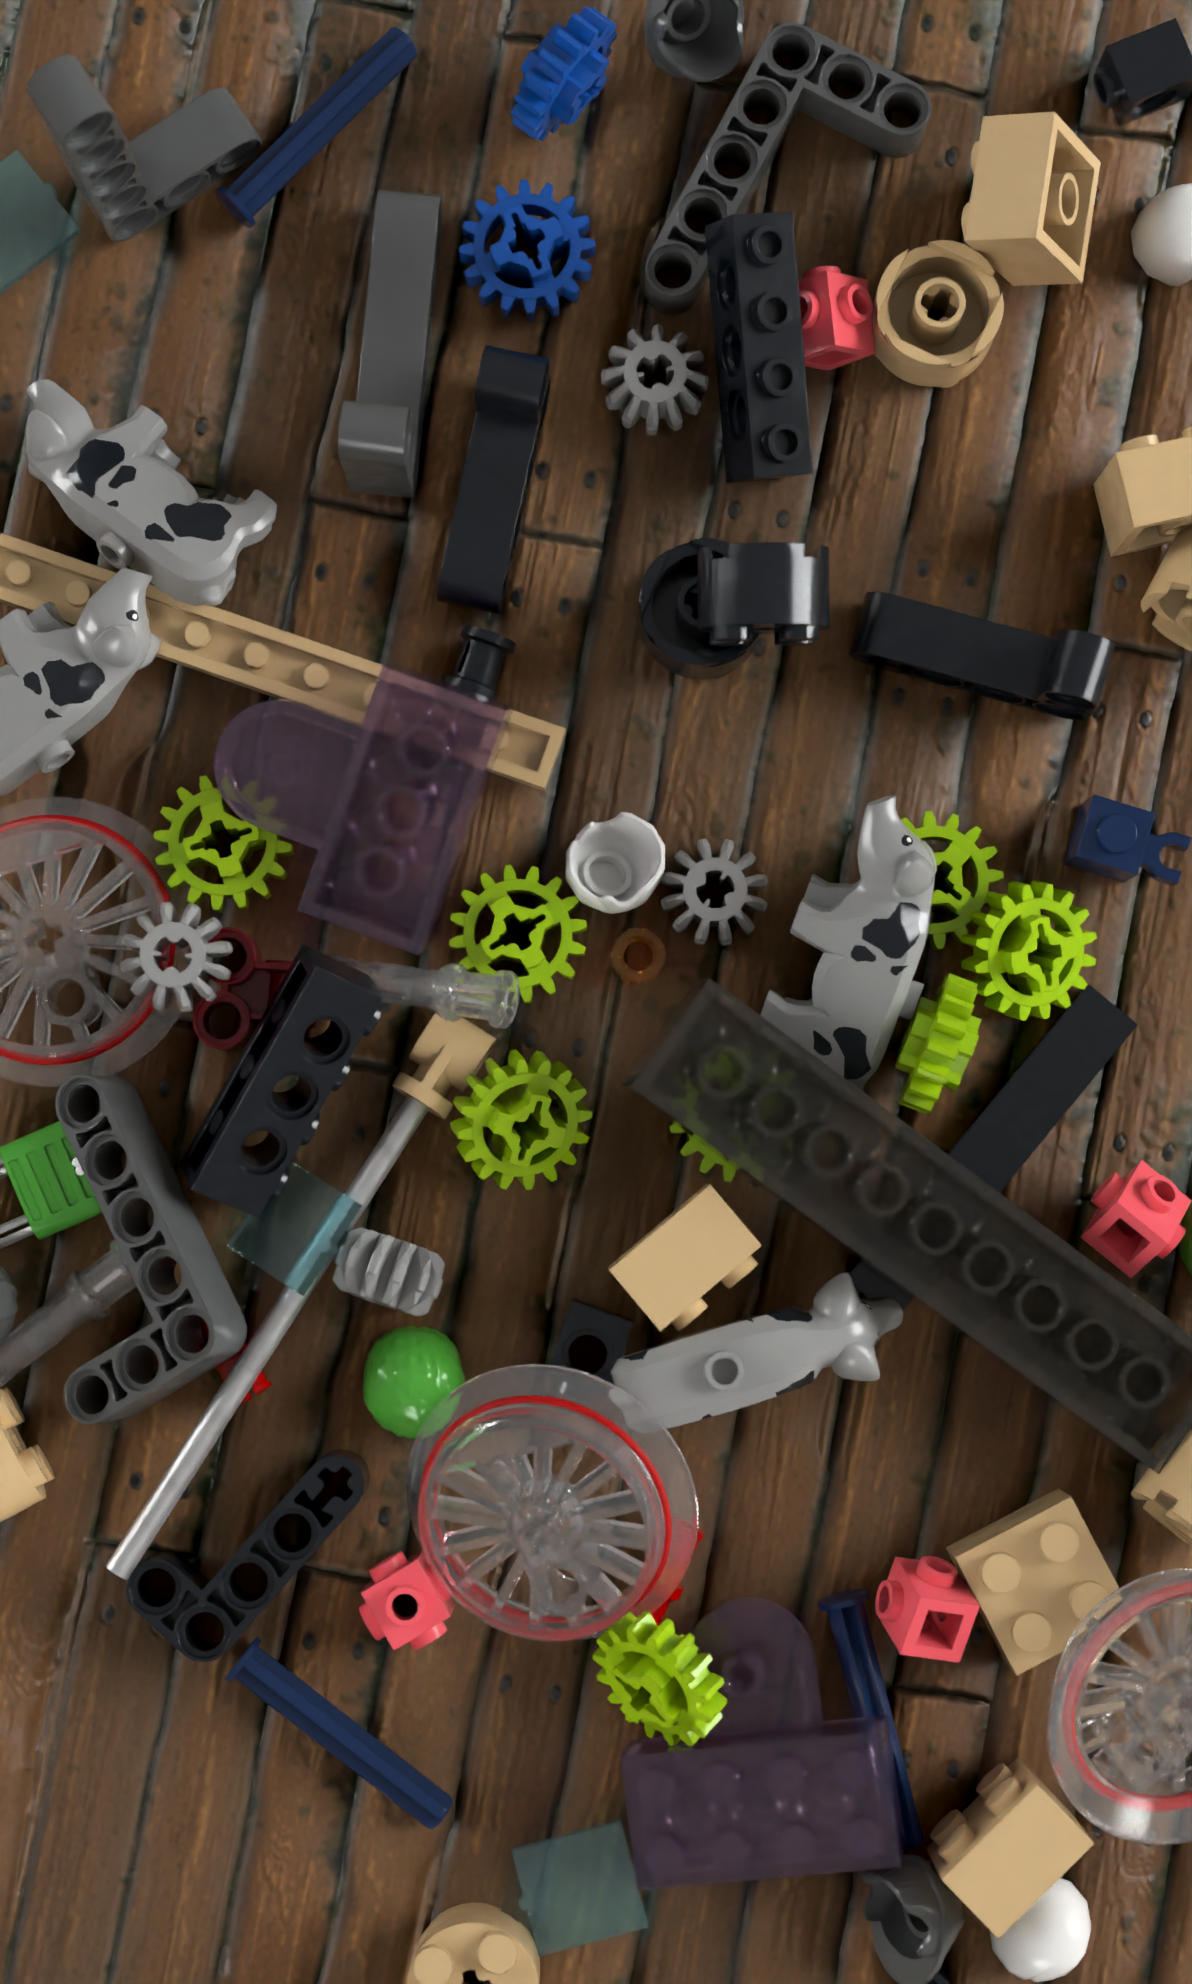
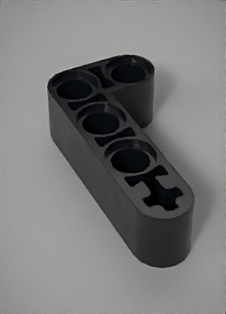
[437,345,551,614]
[849,591,1115,720]
[126,1449,370,1662]

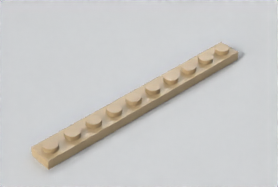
[0,533,566,791]

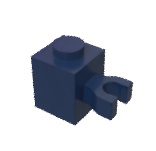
[1063,794,1192,886]

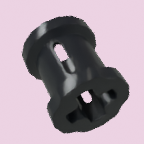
[443,625,516,704]

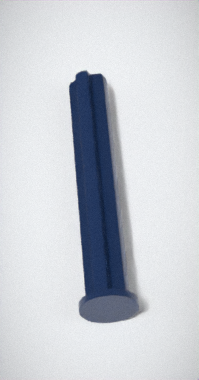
[215,27,418,228]
[817,1589,924,1852]
[225,1637,453,1829]

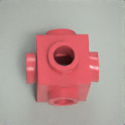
[798,266,876,371]
[1080,1160,1192,1278]
[359,1550,457,1651]
[875,1556,980,1663]

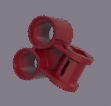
[192,927,318,1052]

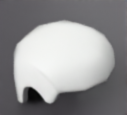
[1131,183,1192,286]
[565,812,665,914]
[989,1878,1092,1982]

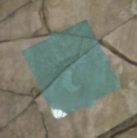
[0,150,81,295]
[227,1162,362,1296]
[512,1819,649,1957]

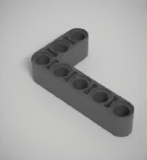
[644,22,931,315]
[26,55,263,242]
[338,190,443,498]
[55,1074,247,1425]

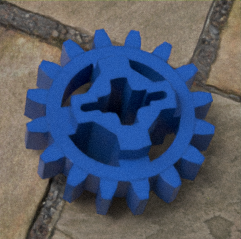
[510,6,617,141]
[459,180,595,322]

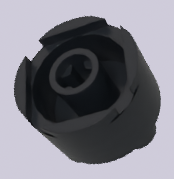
[638,538,761,679]
[697,542,830,646]

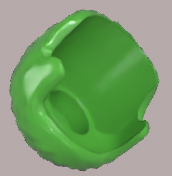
[363,1325,465,1440]

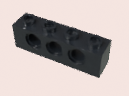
[705,211,813,483]
[180,944,384,1218]

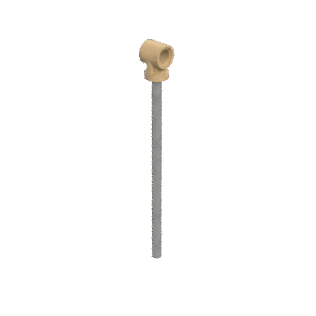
[105,1005,497,1580]

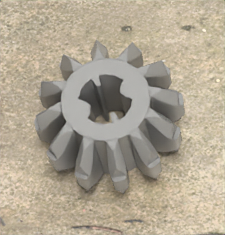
[601,324,709,436]
[661,839,768,946]
[120,902,233,1013]
[332,1228,445,1317]

